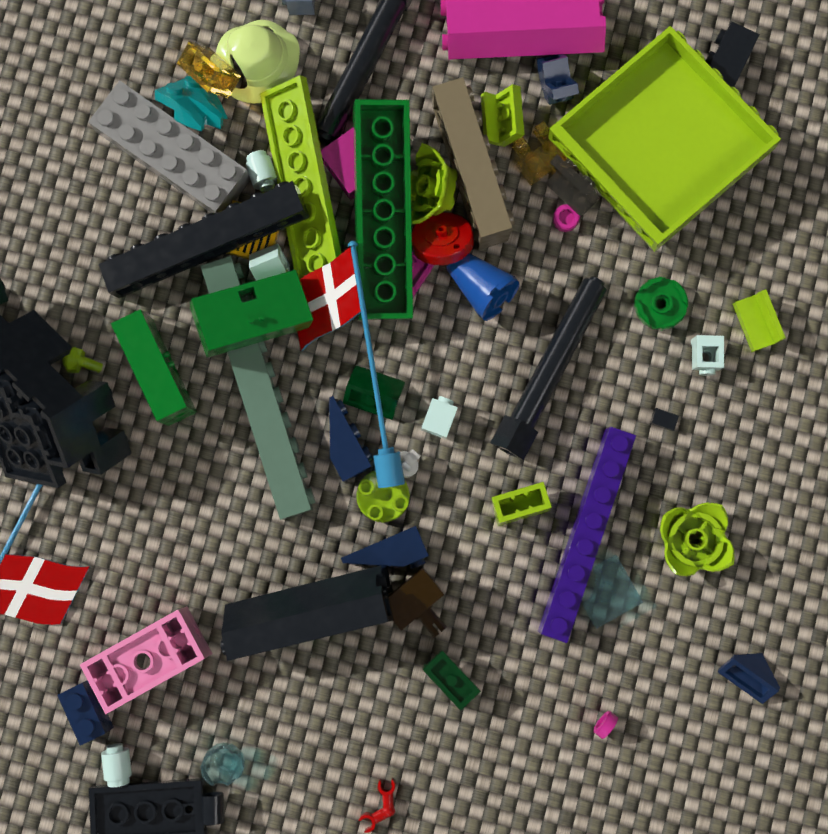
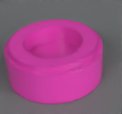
[553,204,580,232]
[594,711,618,739]

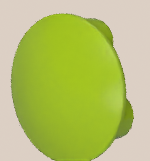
[356,470,410,523]

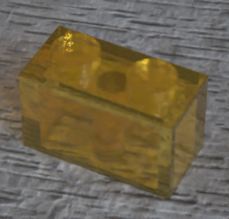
[177,41,241,98]

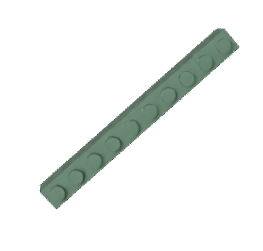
[201,256,316,520]

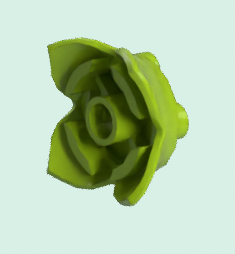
[411,143,458,225]
[660,503,735,576]

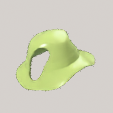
[215,20,300,104]

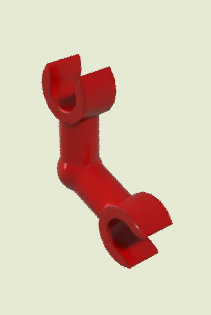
[358,778,396,833]

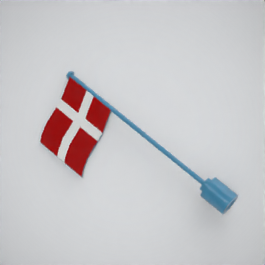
[298,241,405,488]
[0,484,91,625]

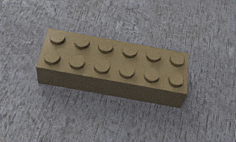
[432,77,515,250]

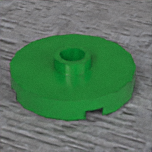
[634,277,688,330]

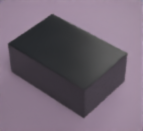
[650,408,679,431]

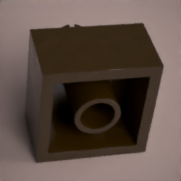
[388,567,447,638]

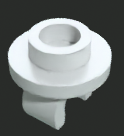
[400,449,420,478]

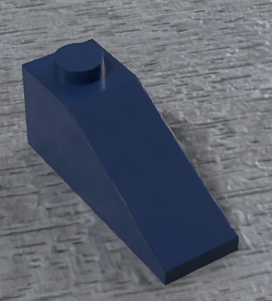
[341,526,429,569]

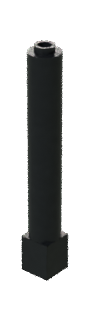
[316,0,412,144]
[490,277,607,460]

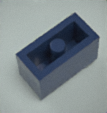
[57,680,114,746]

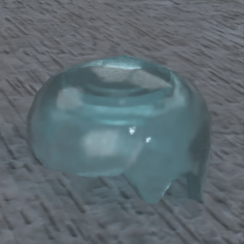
[200,743,246,786]

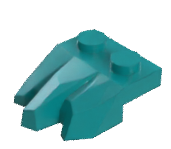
[155,75,228,131]

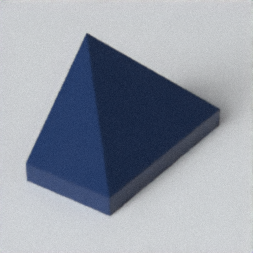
[718,653,780,704]

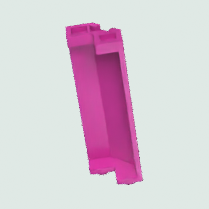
[440,0,606,60]

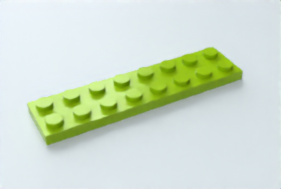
[260,75,341,280]

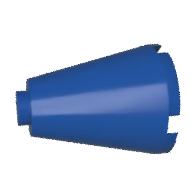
[447,253,520,321]

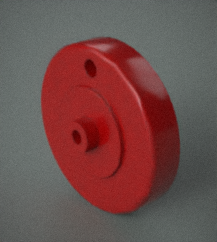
[412,213,474,265]

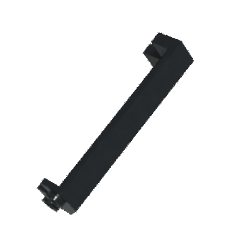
[220,565,394,661]

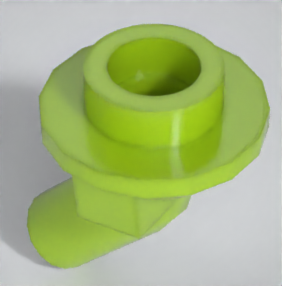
[62,347,103,373]

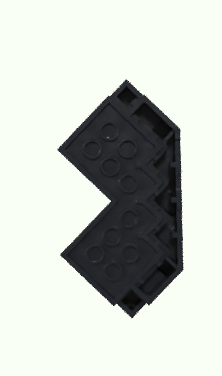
[0,278,132,488]

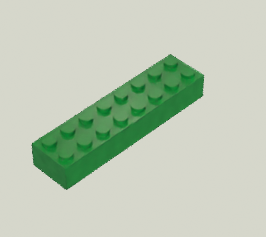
[353,99,413,320]

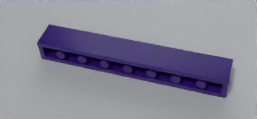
[538,426,636,643]

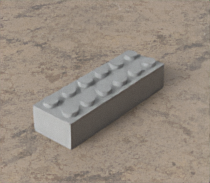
[88,80,251,213]

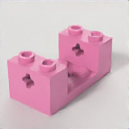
[80,606,212,714]

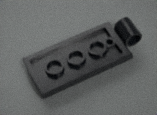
[89,778,225,834]

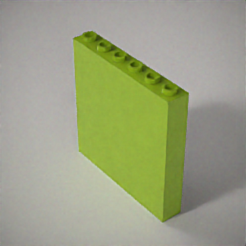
[549,26,781,252]

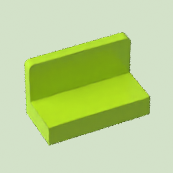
[733,289,786,352]

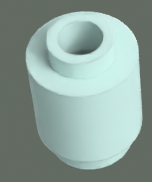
[246,150,278,192]
[101,743,132,787]

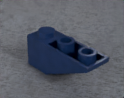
[329,396,374,483]

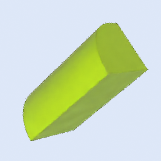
[491,482,552,526]

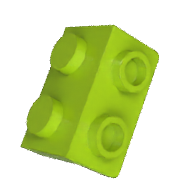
[481,84,524,147]

